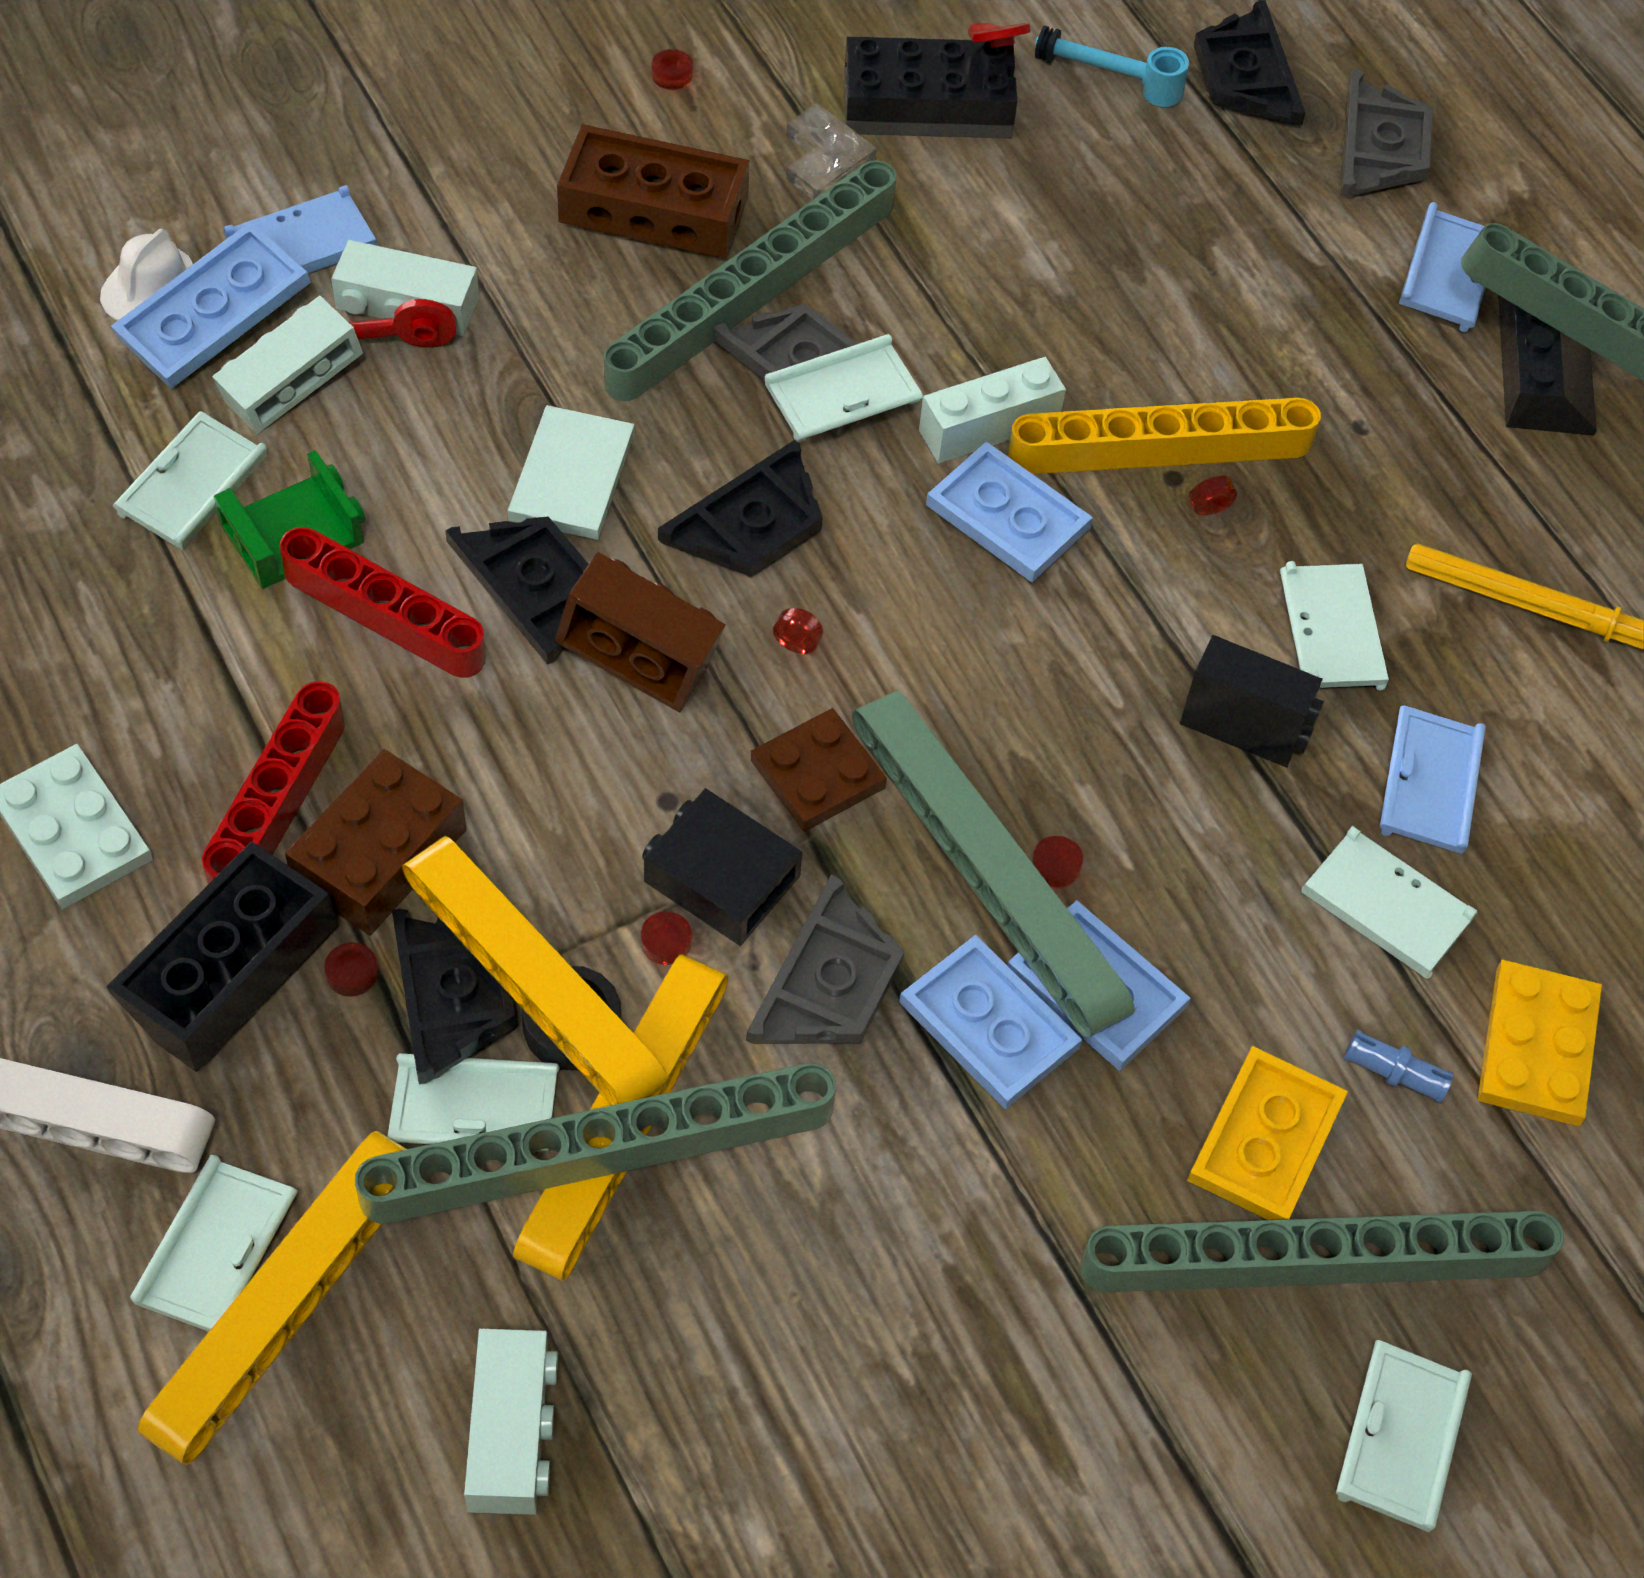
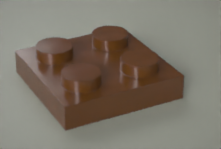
[751,708,887,832]

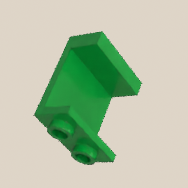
[213,450,366,589]

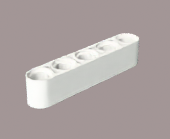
[0,1058,215,1173]

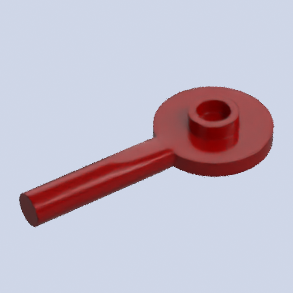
[968,23,1031,48]
[348,299,457,348]

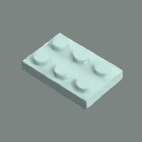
[0,744,153,910]

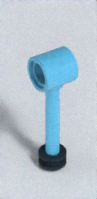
[1035,25,1189,107]

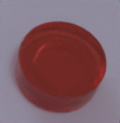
[651,49,693,90]
[1188,476,1237,515]
[773,608,824,654]
[1032,836,1083,888]
[641,911,692,965]
[324,942,378,997]

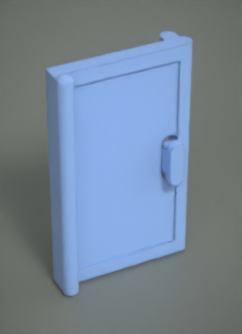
[223,185,378,274]
[1399,202,1486,332]
[1380,706,1486,854]

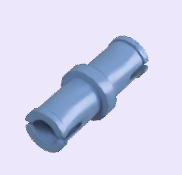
[1344,1029,1454,1103]

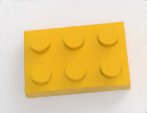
[1477,960,1602,1127]
[1187,1046,1348,1220]

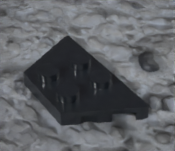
[1193,0,1306,125]
[658,440,823,577]
[445,516,589,665]
[392,908,517,1085]

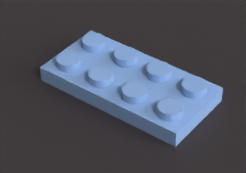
[111,221,311,389]

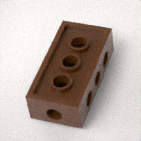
[557,124,750,259]

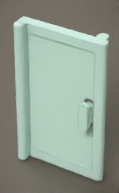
[765,334,923,443]
[113,411,267,550]
[1280,561,1389,691]
[1301,826,1478,979]
[388,1053,560,1153]
[130,1155,298,1332]
[1336,1340,1472,1532]

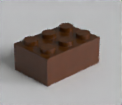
[554,551,726,713]
[285,749,466,936]

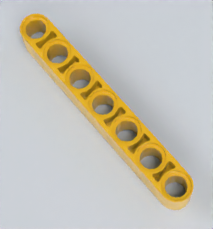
[1008,398,1321,474]
[402,836,668,1105]
[513,954,729,1281]
[137,1131,406,1466]

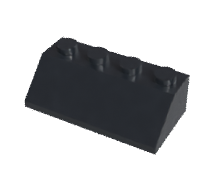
[1498,295,1597,436]
[106,841,338,1072]

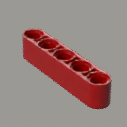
[280,527,485,678]
[202,681,345,884]

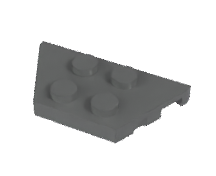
[1340,69,1433,197]
[713,304,857,436]
[746,875,904,1044]

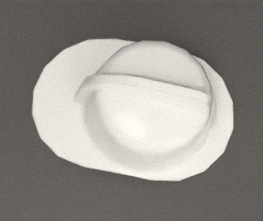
[100,228,193,321]

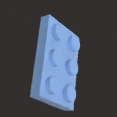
[926,441,1093,582]
[1007,900,1191,1071]
[899,934,1083,1110]

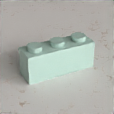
[331,240,479,336]
[212,295,363,435]
[919,356,1066,464]
[464,1329,558,1515]

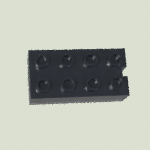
[844,36,1018,139]

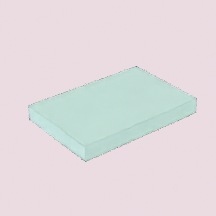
[508,405,635,540]

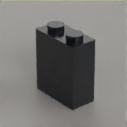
[1180,635,1324,768]
[642,788,802,946]

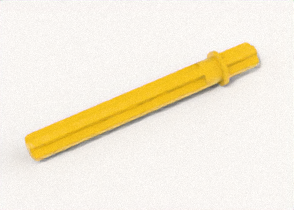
[1406,543,1644,650]

